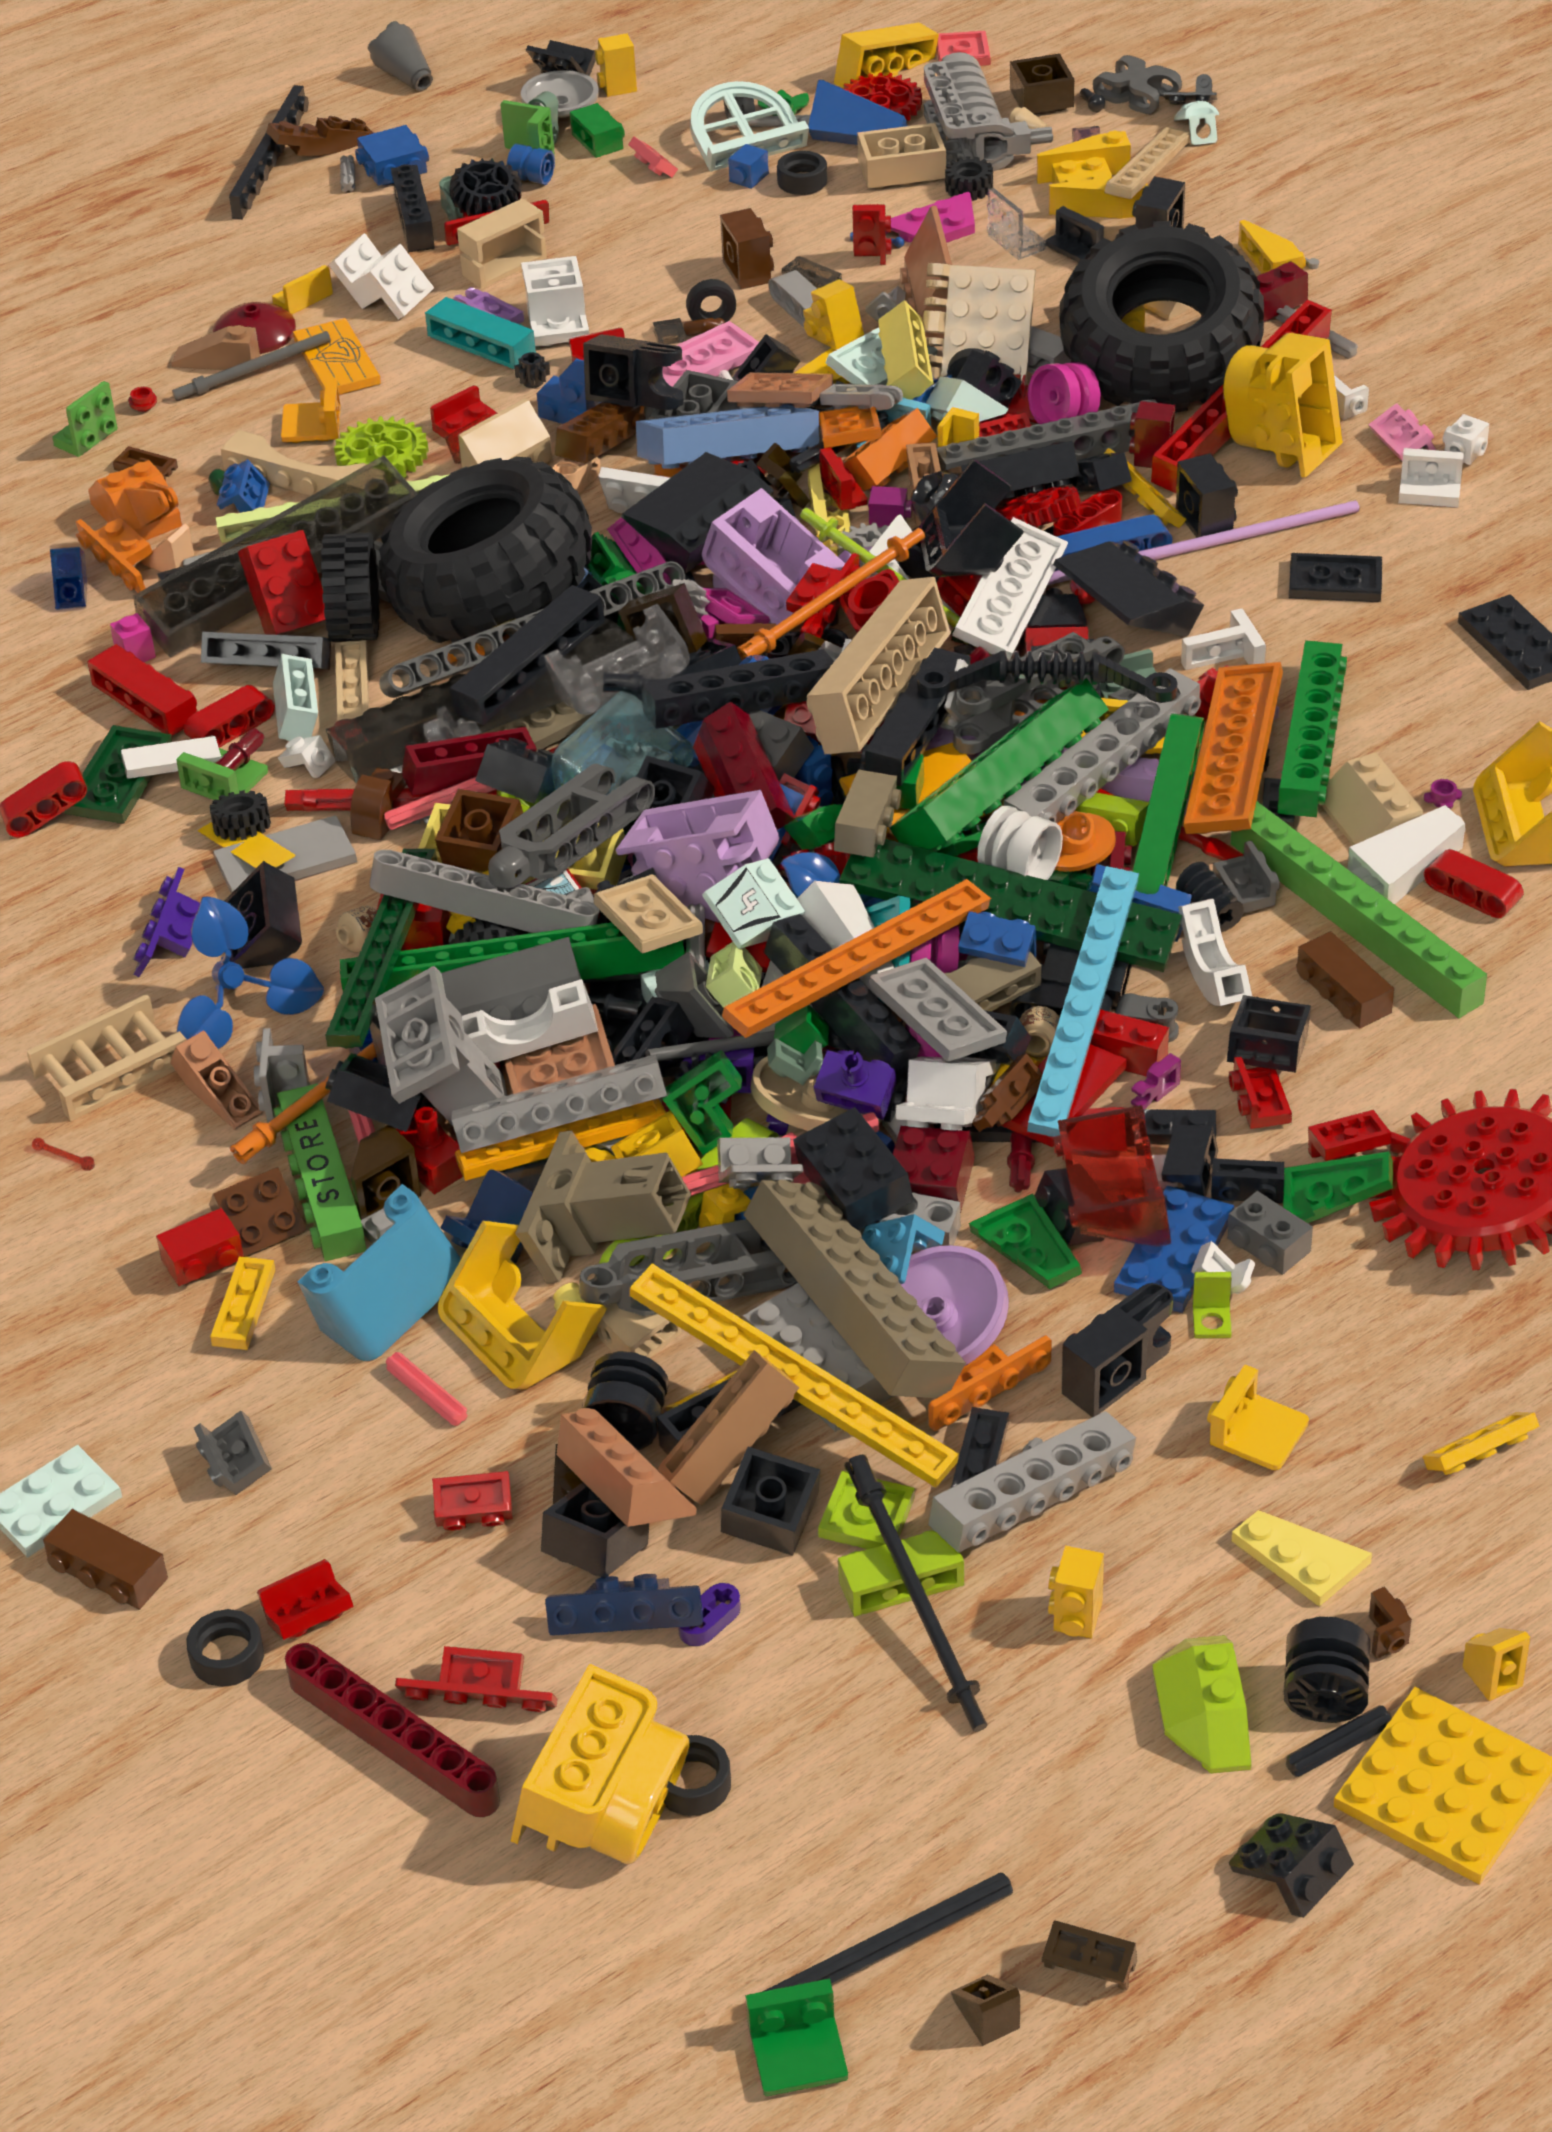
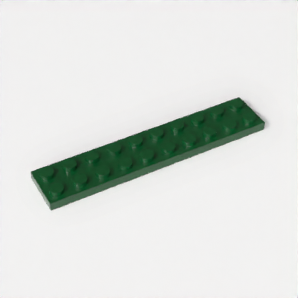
[839,839,1182,972]

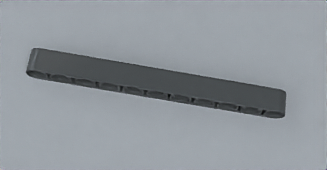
[379,561,685,698]

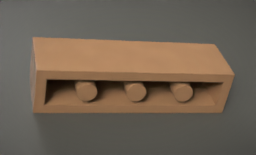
[658,1350,799,1506]

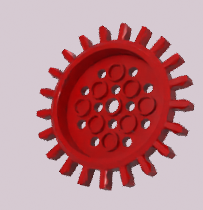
[1369,1089,1552,1271]

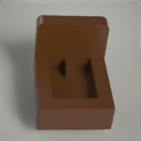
[1369,1586,1412,1658]

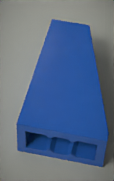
[808,80,908,145]

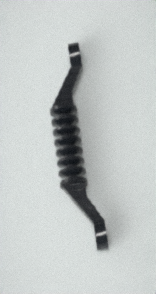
[917,650,1178,703]

